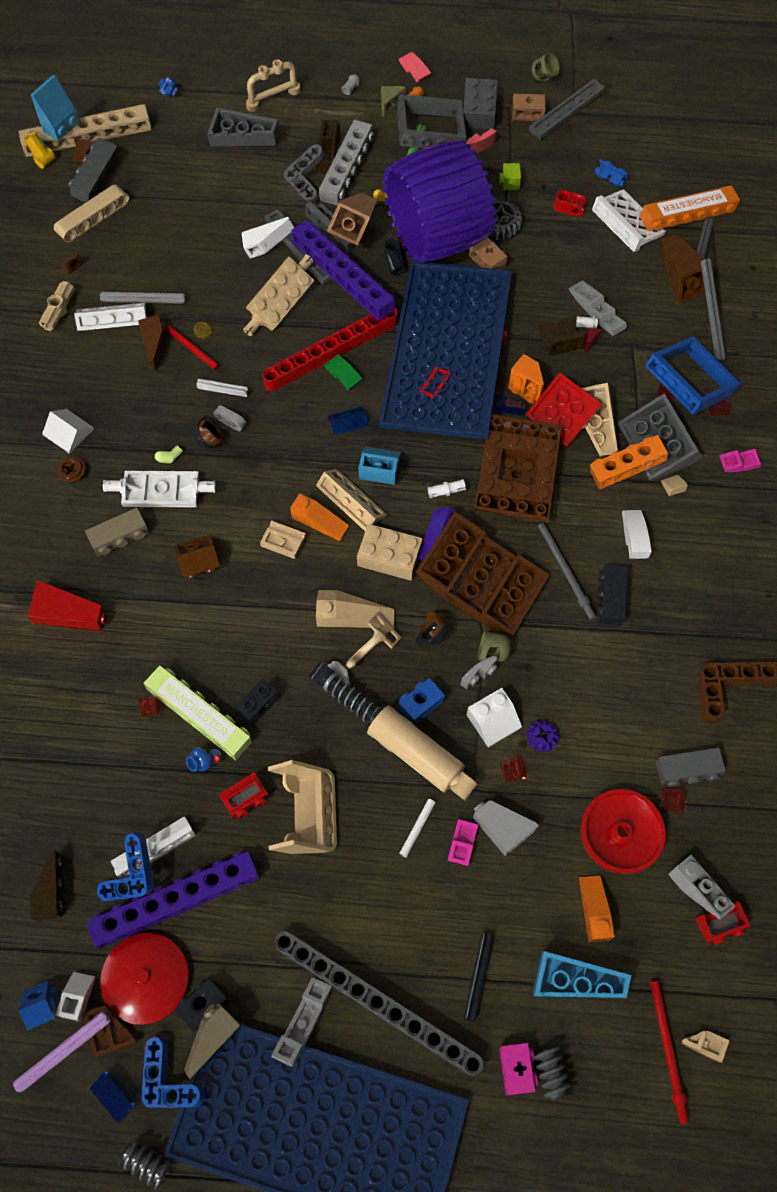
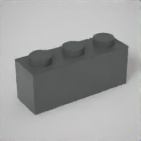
[655,748,726,787]

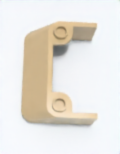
[268,760,337,854]

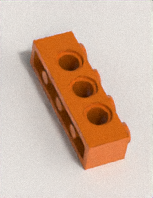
[590,435,668,490]

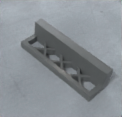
[305,201,363,256]

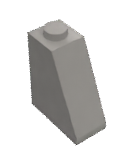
[473,800,539,856]

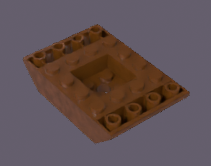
[474,414,562,522]

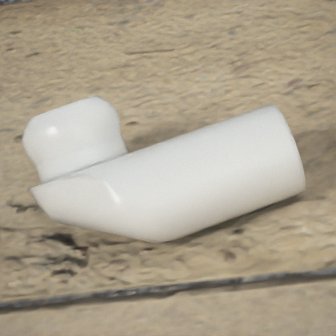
[328,661,350,686]

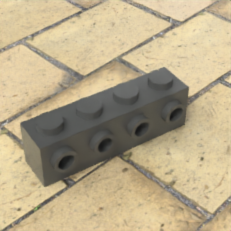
[69,137,117,202]

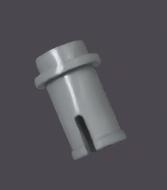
[342,74,360,95]

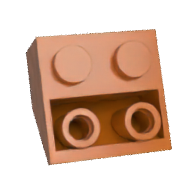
[508,354,544,404]

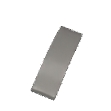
[272,977,332,1067]

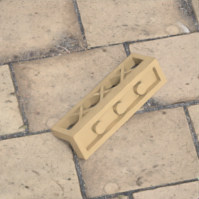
[316,469,387,531]

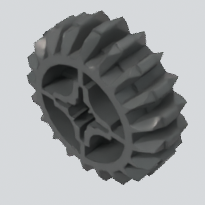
[489,198,522,241]

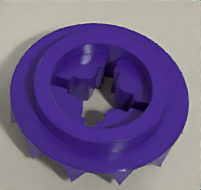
[527,720,560,752]

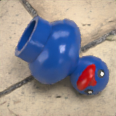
[186,747,221,772]

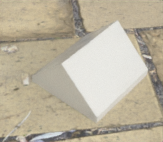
[42,409,94,454]

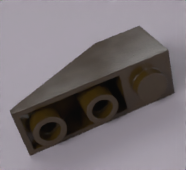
[30,850,65,921]

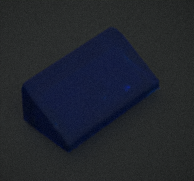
[492,395,526,416]
[327,407,368,435]
[89,1071,136,1124]

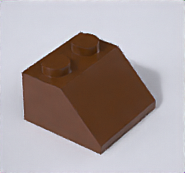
[174,535,220,578]

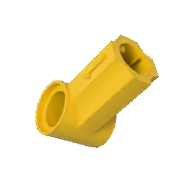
[24,132,55,168]

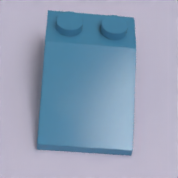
[31,75,79,141]

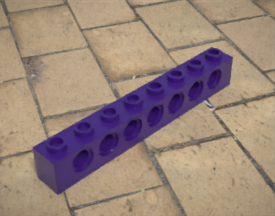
[291,220,395,321]
[86,851,259,950]

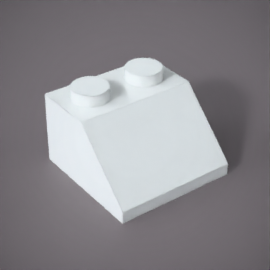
[467,688,522,748]

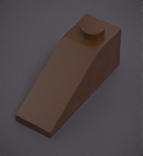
[138,315,167,372]

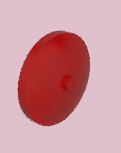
[580,789,666,874]
[100,933,190,1025]

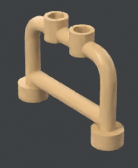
[246,60,300,112]

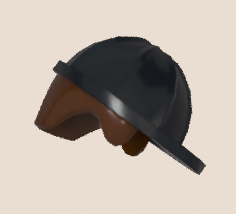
[194,415,223,448]
[416,611,449,647]

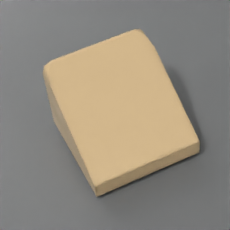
[661,475,688,496]

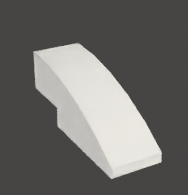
[622,510,651,559]

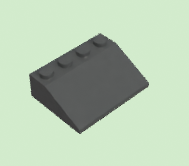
[617,394,703,481]

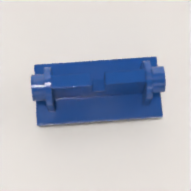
[595,159,628,187]

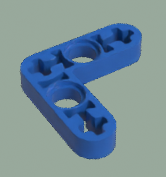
[97,832,153,901]
[142,1037,205,1108]

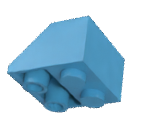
[358,446,401,485]

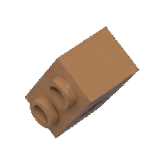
[512,94,545,121]
[469,237,507,269]

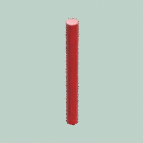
[166,325,219,370]

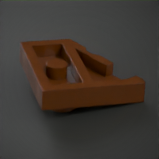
[83,1005,137,1058]

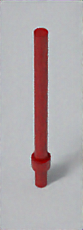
[650,981,689,1124]

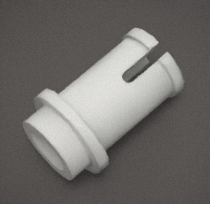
[576,316,598,329]

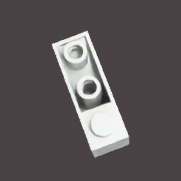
[242,217,294,258]

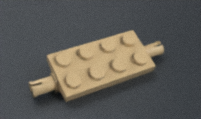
[243,254,314,336]

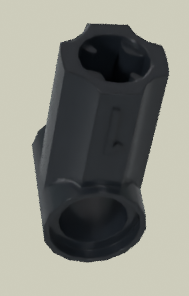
[384,239,405,276]

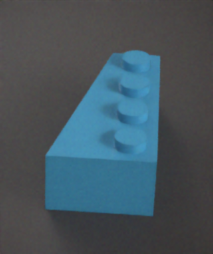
[532,951,631,998]

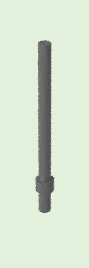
[538,523,597,620]

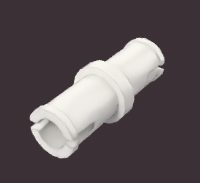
[427,479,466,499]

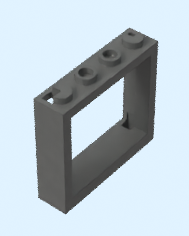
[397,94,466,148]

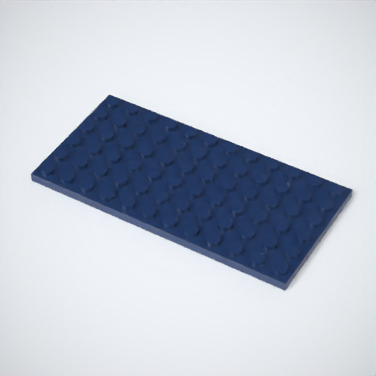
[379,261,512,440]
[163,1024,469,1192]

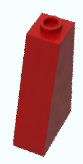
[28,581,107,631]

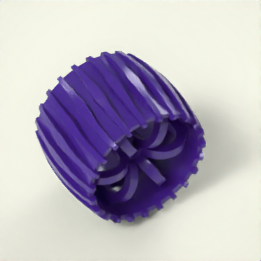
[382,141,497,263]

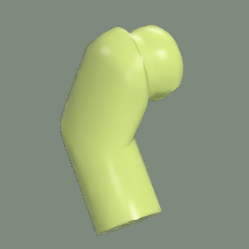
[155,446,183,464]

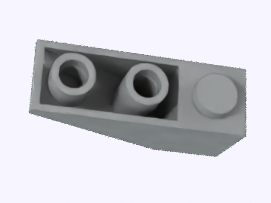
[668,855,736,920]

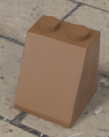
[327,193,377,246]

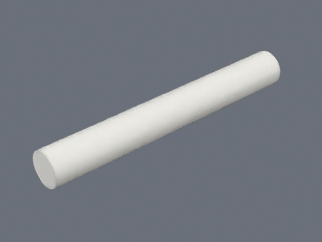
[399,799,435,858]

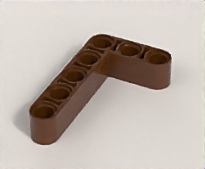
[697,662,777,724]

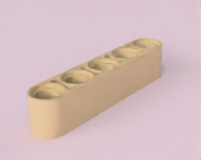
[54,185,129,242]

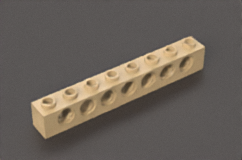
[19,104,151,157]

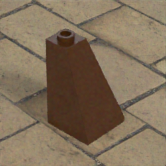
[661,234,705,304]

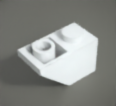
[56,972,95,1022]

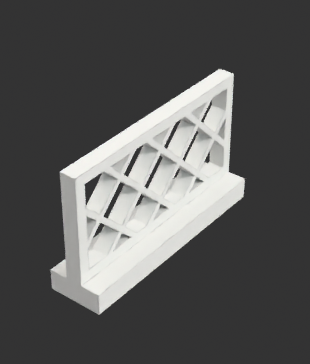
[592,189,666,252]

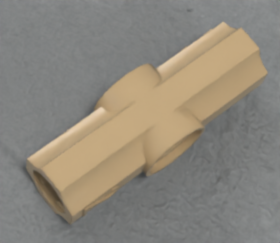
[39,281,75,331]

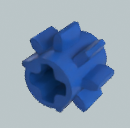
[158,76,178,97]

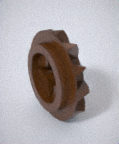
[56,456,86,484]

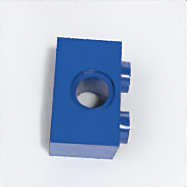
[399,678,445,725]
[19,981,59,1030]

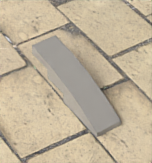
[569,281,627,336]

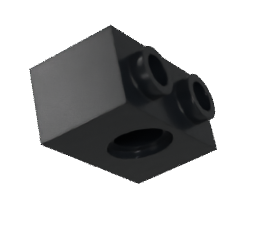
[235,679,279,727]
[176,979,229,1033]

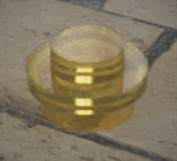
[193,322,211,339]

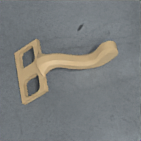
[346,612,401,669]

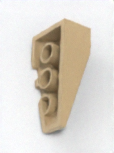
[581,383,618,457]
[316,590,394,628]

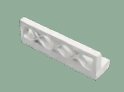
[74,303,147,331]
[111,816,196,878]

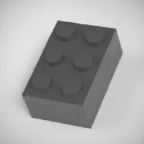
[463,78,497,129]

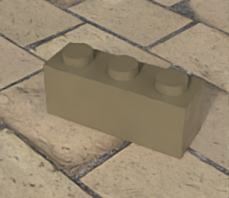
[85,508,149,557]

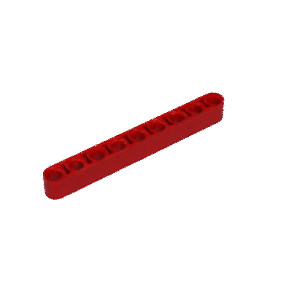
[263,308,397,391]

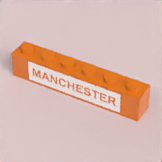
[640,185,740,232]

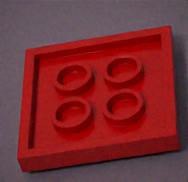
[526,372,602,448]

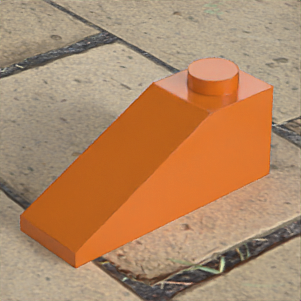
[290,493,349,541]
[579,876,614,943]

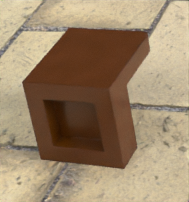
[72,138,93,164]

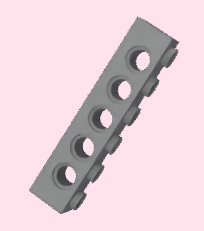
[319,120,374,206]

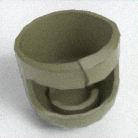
[532,53,559,82]
[477,631,511,662]

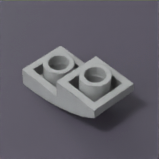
[461,656,498,690]

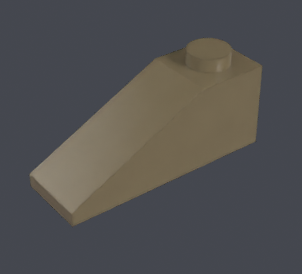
[184,1002,240,1078]

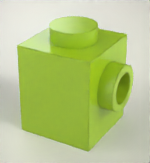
[500,163,521,190]

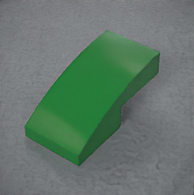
[324,355,362,390]

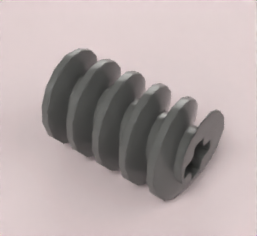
[534,1047,573,1100]
[117,1139,170,1191]

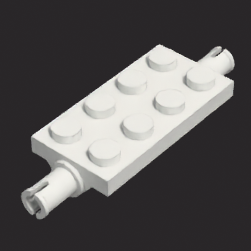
[103,471,216,507]

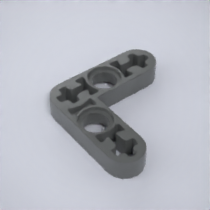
[284,144,324,204]

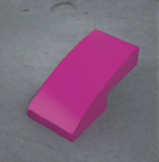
[719,449,761,472]
[448,819,478,866]

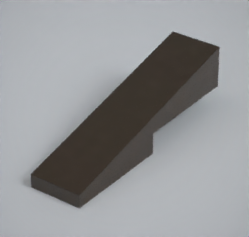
[317,120,338,174]

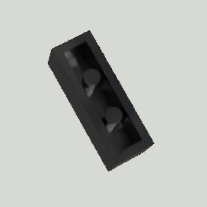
[596,564,628,626]

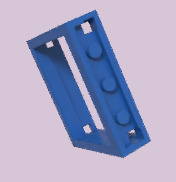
[645,336,741,415]

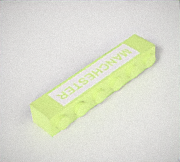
[144,666,252,761]

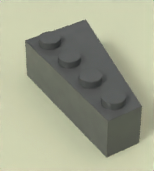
[207,108,280,146]

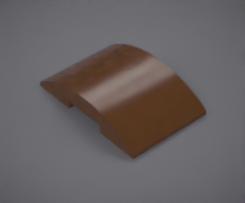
[416,512,549,636]

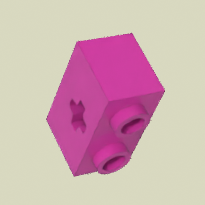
[499,1043,538,1095]

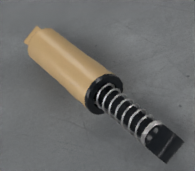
[308,661,477,800]

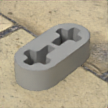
[213,406,246,431]

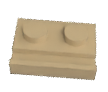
[260,521,306,559]

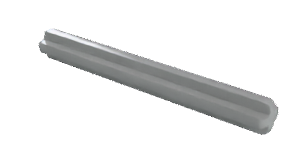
[100,292,185,304]

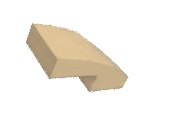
[682,1031,729,1063]

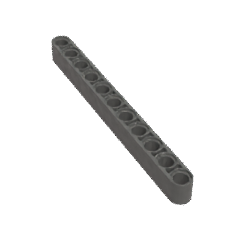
[274,932,483,1076]

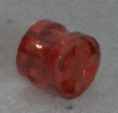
[138,695,159,717]

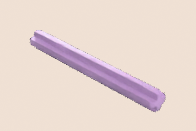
[13,1012,110,1092]

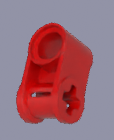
[553,190,587,217]

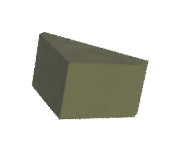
[381,86,405,116]

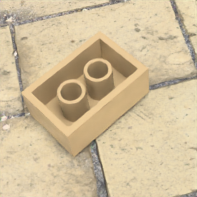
[357,524,422,581]

